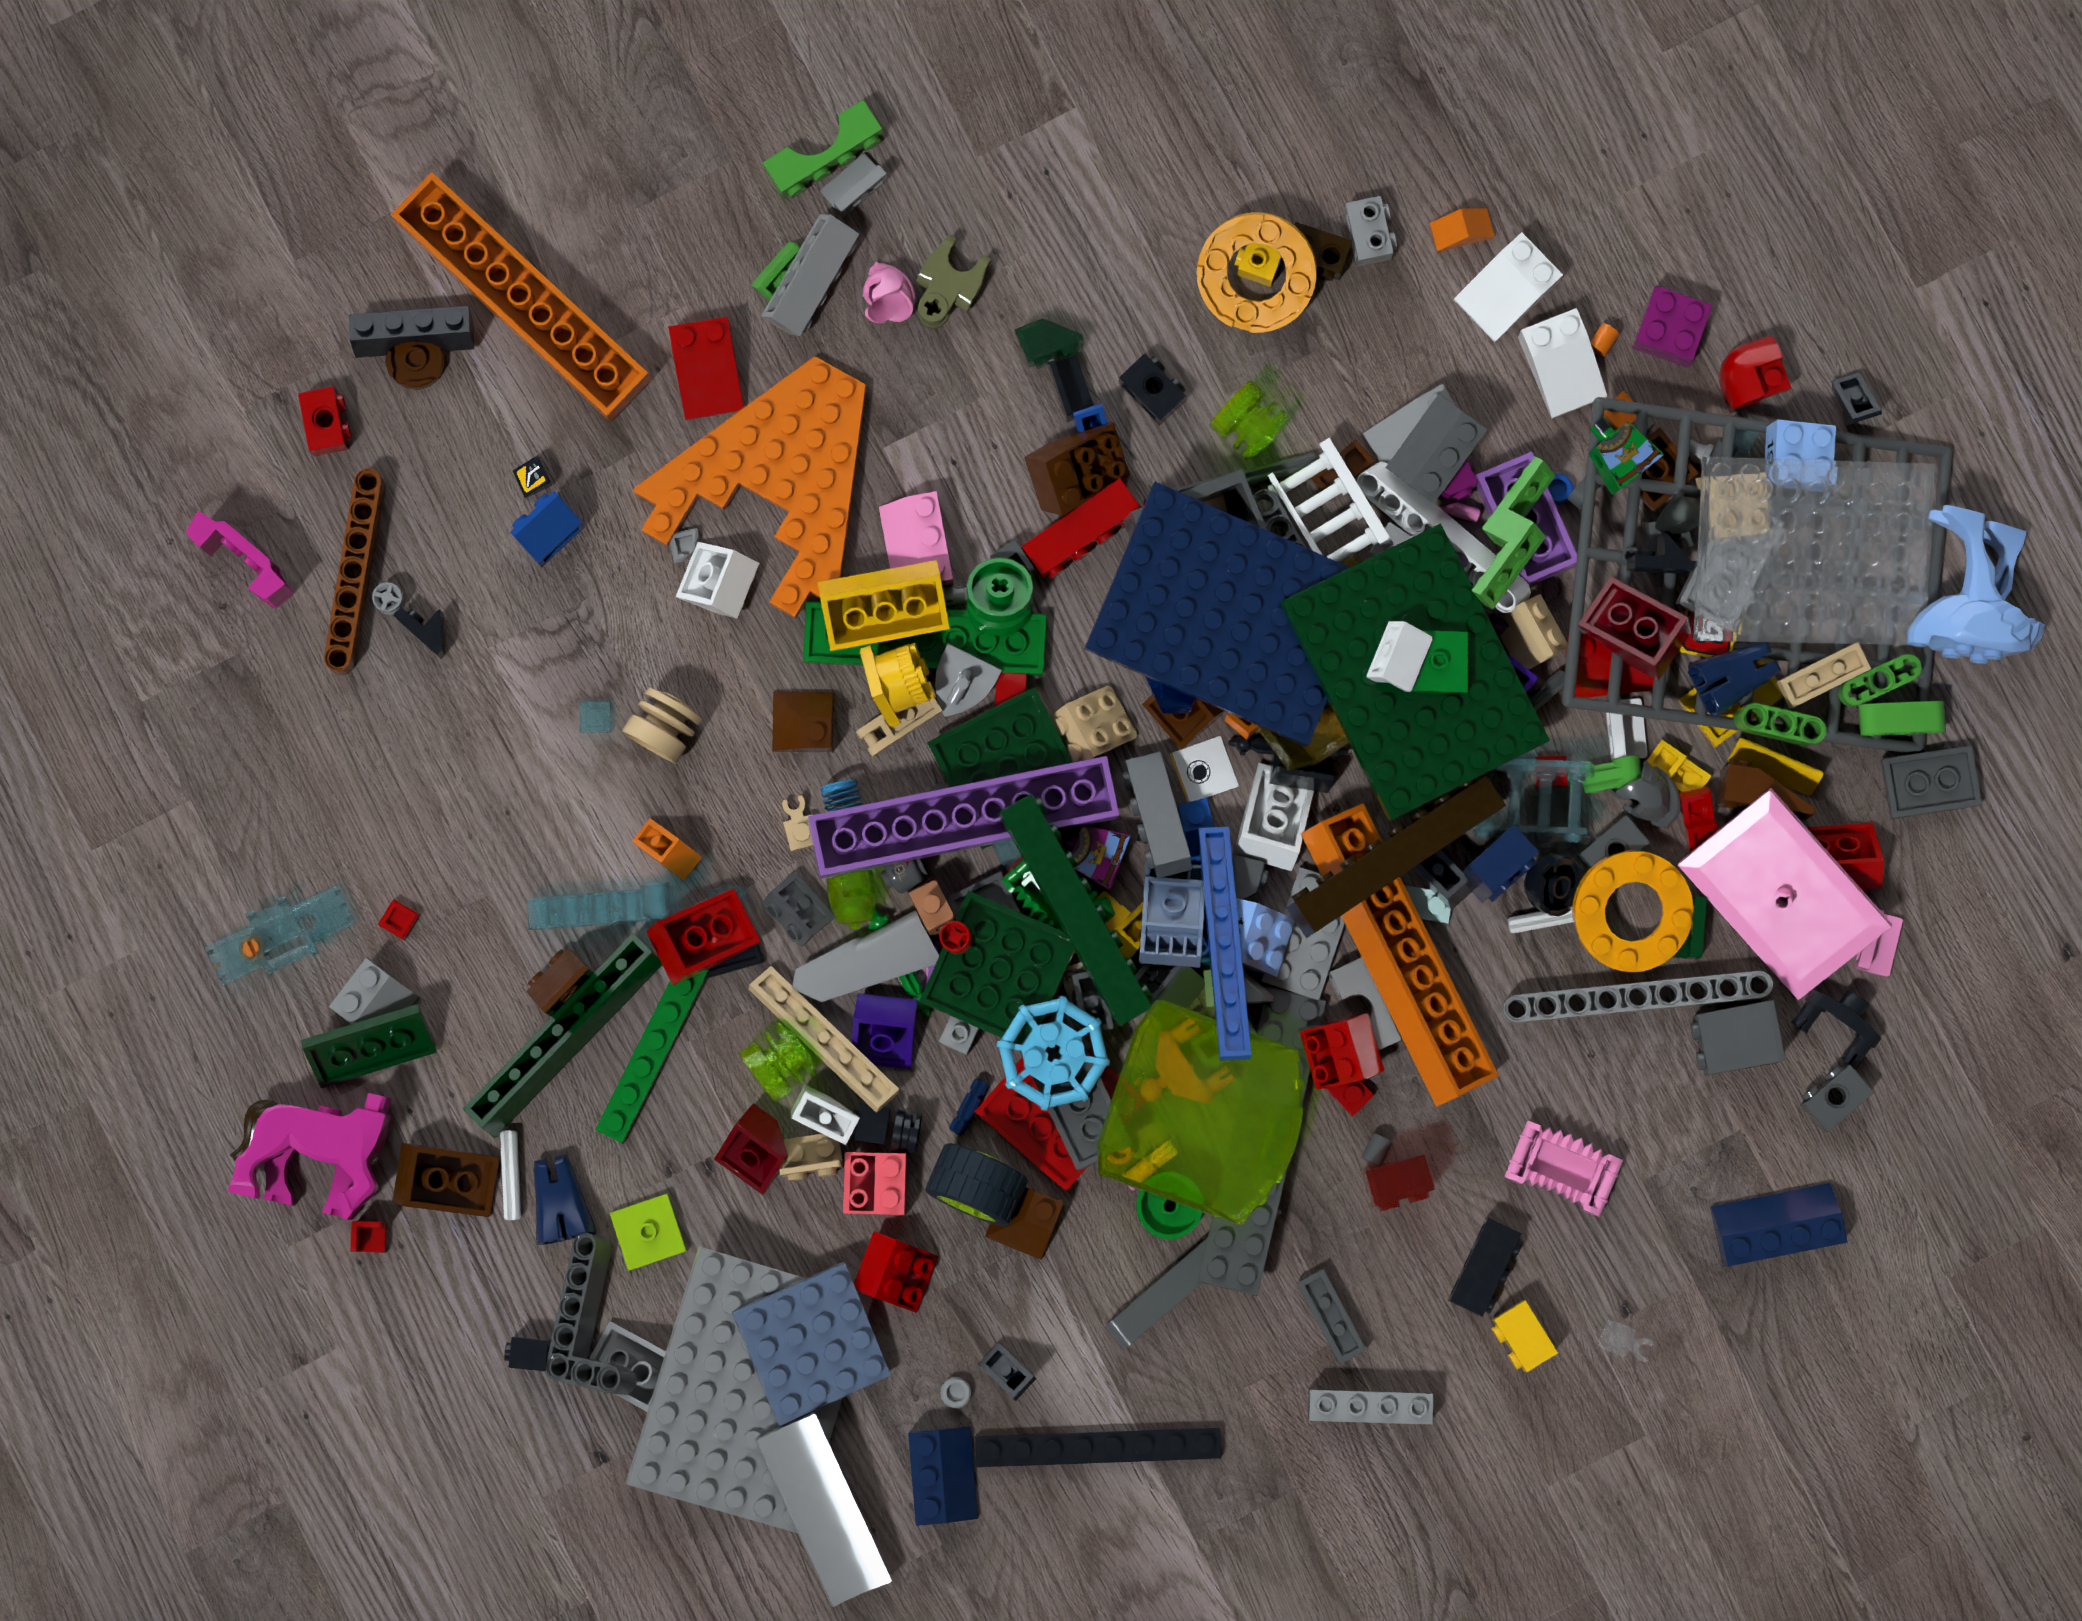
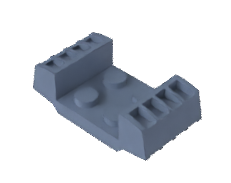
[1139,862,1204,968]

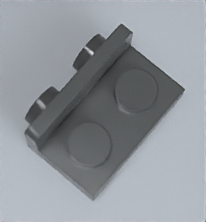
[763,872,835,947]

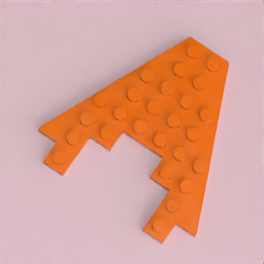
[633,356,867,619]

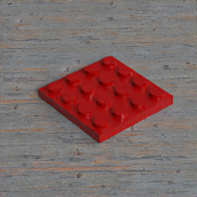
[974,1049,1146,1192]

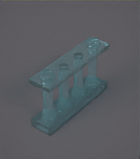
[1469,759,1594,842]

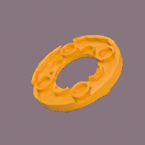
[1197,212,1317,333]
[1572,850,1693,972]

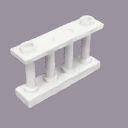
[1267,438,1394,563]

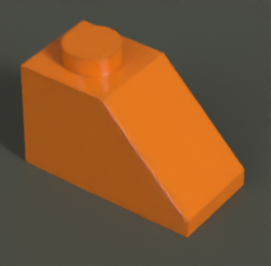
[631,818,702,881]

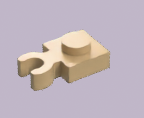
[782,795,813,852]

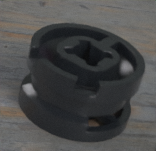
[891,1109,922,1155]

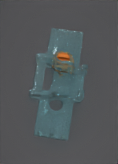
[205,885,356,986]

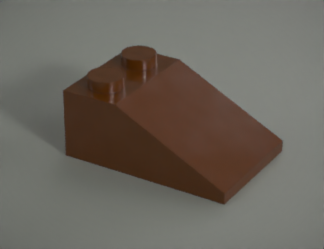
[1715,760,1815,821]
[526,948,594,1017]
[392,1142,499,1217]

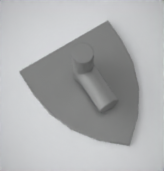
[935,643,1002,717]

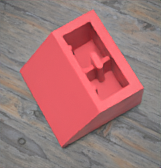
[843,1152,907,1215]

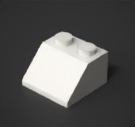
[676,542,759,618]

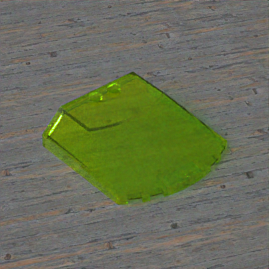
[1097,999,1304,1225]

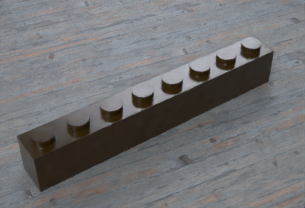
[1286,776,1506,939]

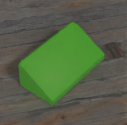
[751,241,800,301]

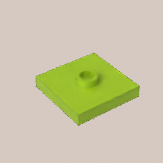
[610,1193,687,1271]

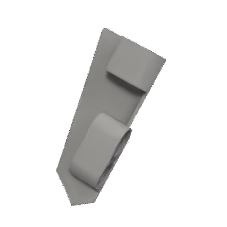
[792,910,939,1002]

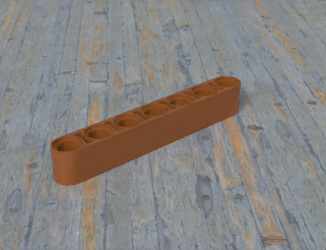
[324,468,385,675]

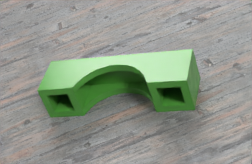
[763,100,883,199]

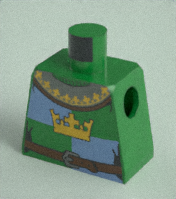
[1589,417,1664,495]

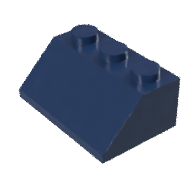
[908,1426,978,1526]

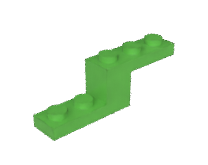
[1472,456,1556,610]

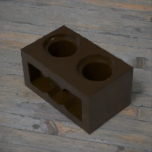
[1283,222,1352,281]

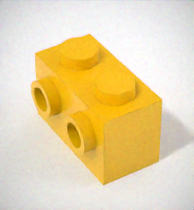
[1234,243,1282,288]
[1491,1300,1558,1372]

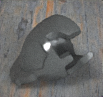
[1611,761,1681,829]

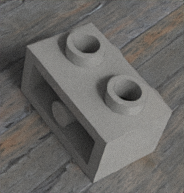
[1344,196,1397,267]

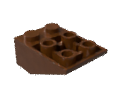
[1024,422,1130,516]

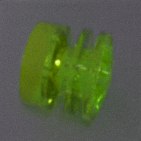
[1209,380,1289,461]
[738,1022,817,1103]

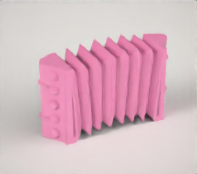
[1504,1121,1623,1217]

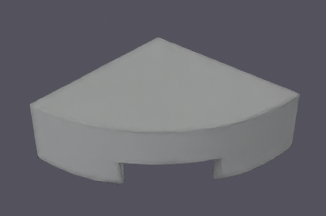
[670,528,699,564]

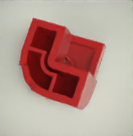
[1718,336,1792,414]

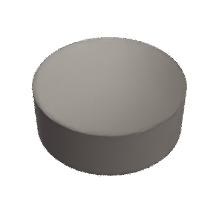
[941,1377,971,1408]

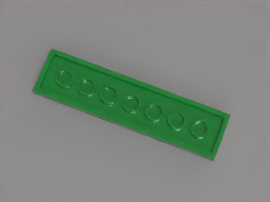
[803,602,1046,676]

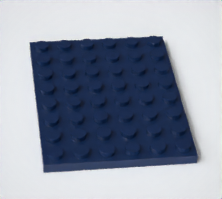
[1084,481,1350,747]

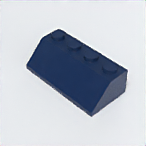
[1710,1183,1848,1267]

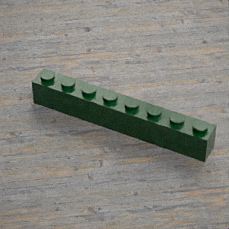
[997,794,1153,1026]
[463,933,662,1138]

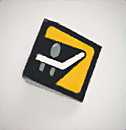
[513,456,552,498]

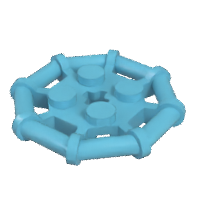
[996,996,1110,1111]

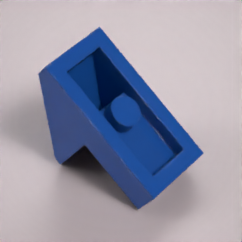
[1177,798,1215,864]

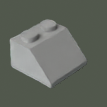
[329,958,419,1024]

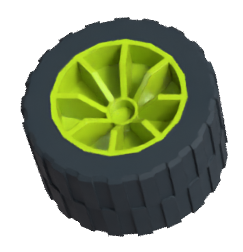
[925,1143,1028,1227]

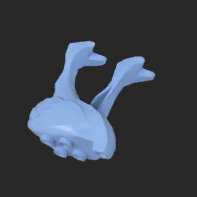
[1906,505,2045,664]

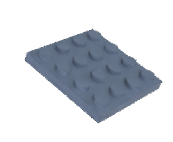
[732,1262,891,1426]

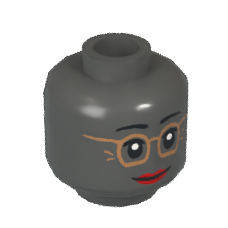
[881,858,928,894]

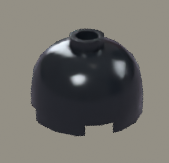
[1524,854,1584,916]

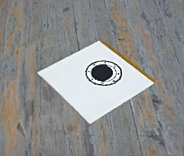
[1170,736,1239,802]

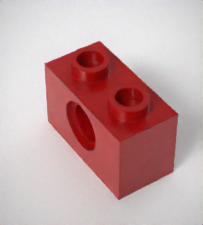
[298,386,352,457]

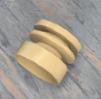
[622,687,702,764]

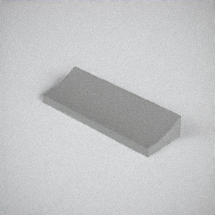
[754,1412,892,1607]

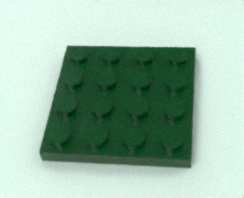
[927,687,1073,850]
[919,891,1075,1045]

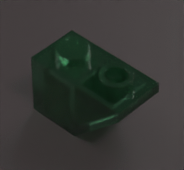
[1015,318,1084,369]

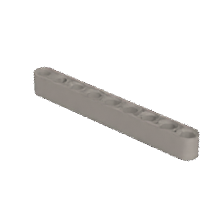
[1501,971,1773,1024]

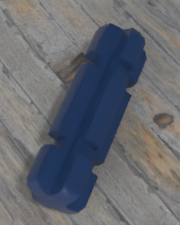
[949,1078,989,1136]

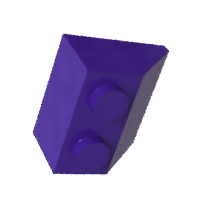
[852,993,918,1069]

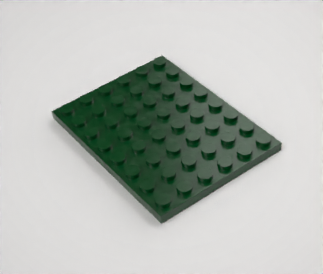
[1279,523,1550,821]

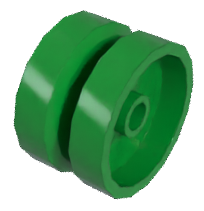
[967,558,1033,636]
[1136,1173,1203,1240]

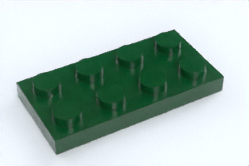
[301,1004,437,1088]

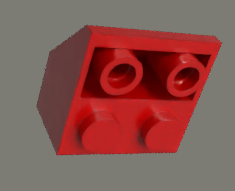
[1299,1012,1385,1090]
[854,1231,938,1313]

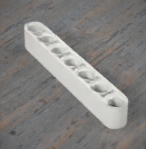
[1357,462,1531,613]

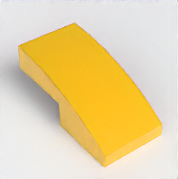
[1647,740,1712,792]

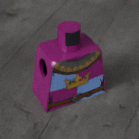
[1059,826,1130,892]

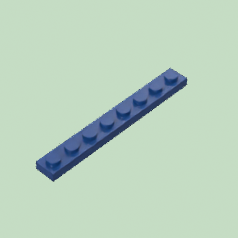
[1198,827,1251,1061]

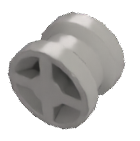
[372,582,405,615]

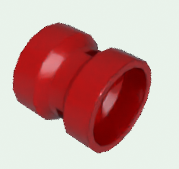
[939,921,973,954]

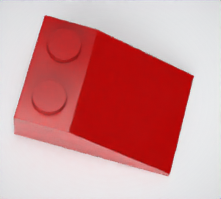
[668,317,744,421]
[646,888,761,986]

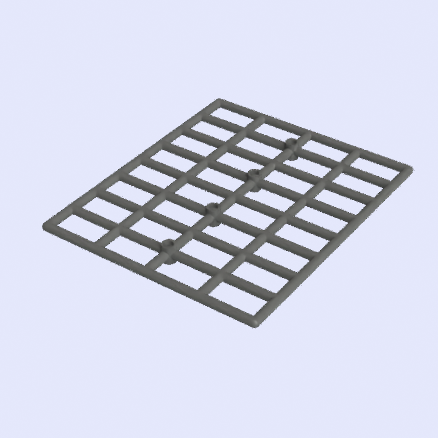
[1562,397,1953,754]

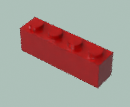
[1021,478,1141,580]

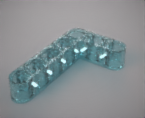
[526,882,676,930]

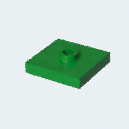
[1411,630,1468,694]

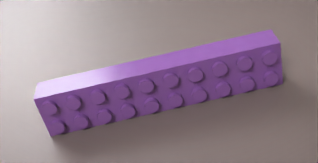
[807,756,1119,879]

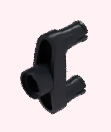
[1791,989,1881,1069]

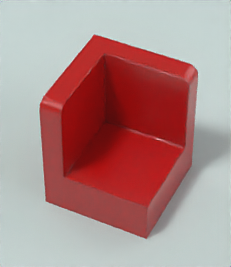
[350,1221,388,1253]

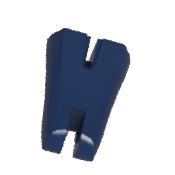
[1688,641,1781,718]
[534,1154,597,1245]

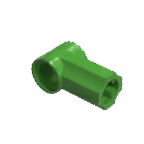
[1581,755,1642,794]

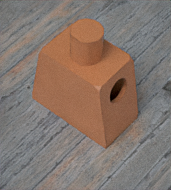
[908,877,956,941]

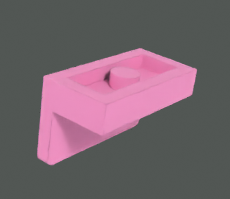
[1853,909,1903,977]

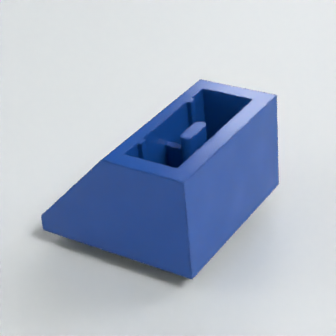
[510,491,585,568]

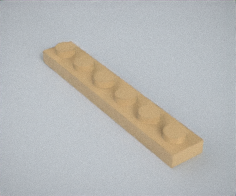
[749,966,899,1113]

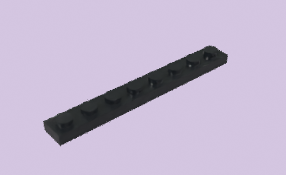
[975,1427,1221,1468]

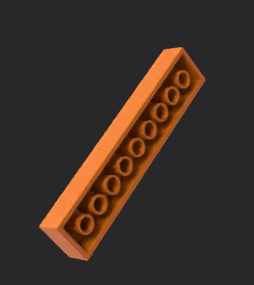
[391,172,651,423]
[1301,803,1499,1107]

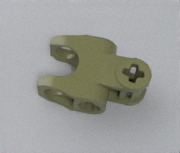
[916,235,991,329]

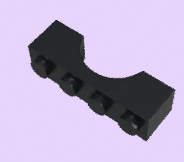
[349,306,474,358]

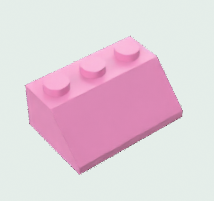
[879,491,954,587]

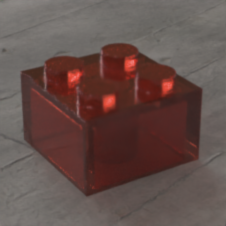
[1362,1154,1435,1212]

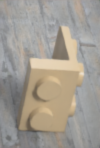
[1494,594,1568,670]
[1050,686,1137,763]

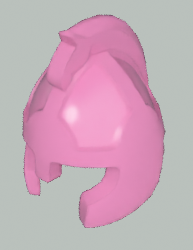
[862,262,915,323]

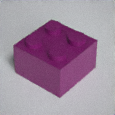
[1632,285,1712,368]

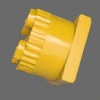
[860,643,936,727]

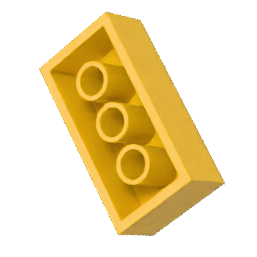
[818,560,950,651]

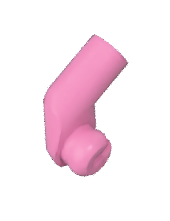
[1440,502,1480,523]

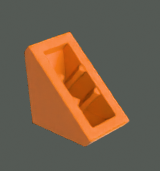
[1429,208,1495,252]

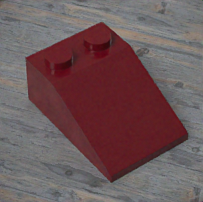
[1578,576,1691,681]

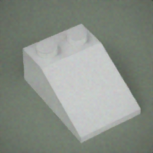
[1454,232,1563,343]
[1518,308,1607,419]
[1234,763,1314,871]

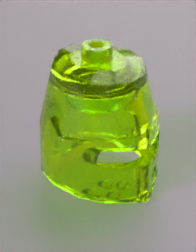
[826,870,876,930]

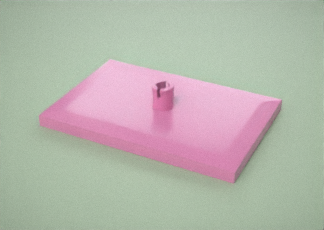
[1678,788,1892,1000]

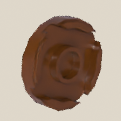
[385,342,446,390]

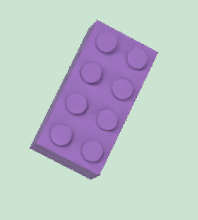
[1475,452,1577,586]

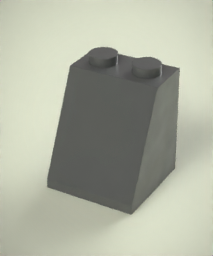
[1690,1000,1785,1076]

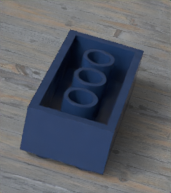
[1463,825,1539,903]

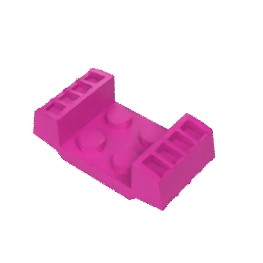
[186,511,295,608]

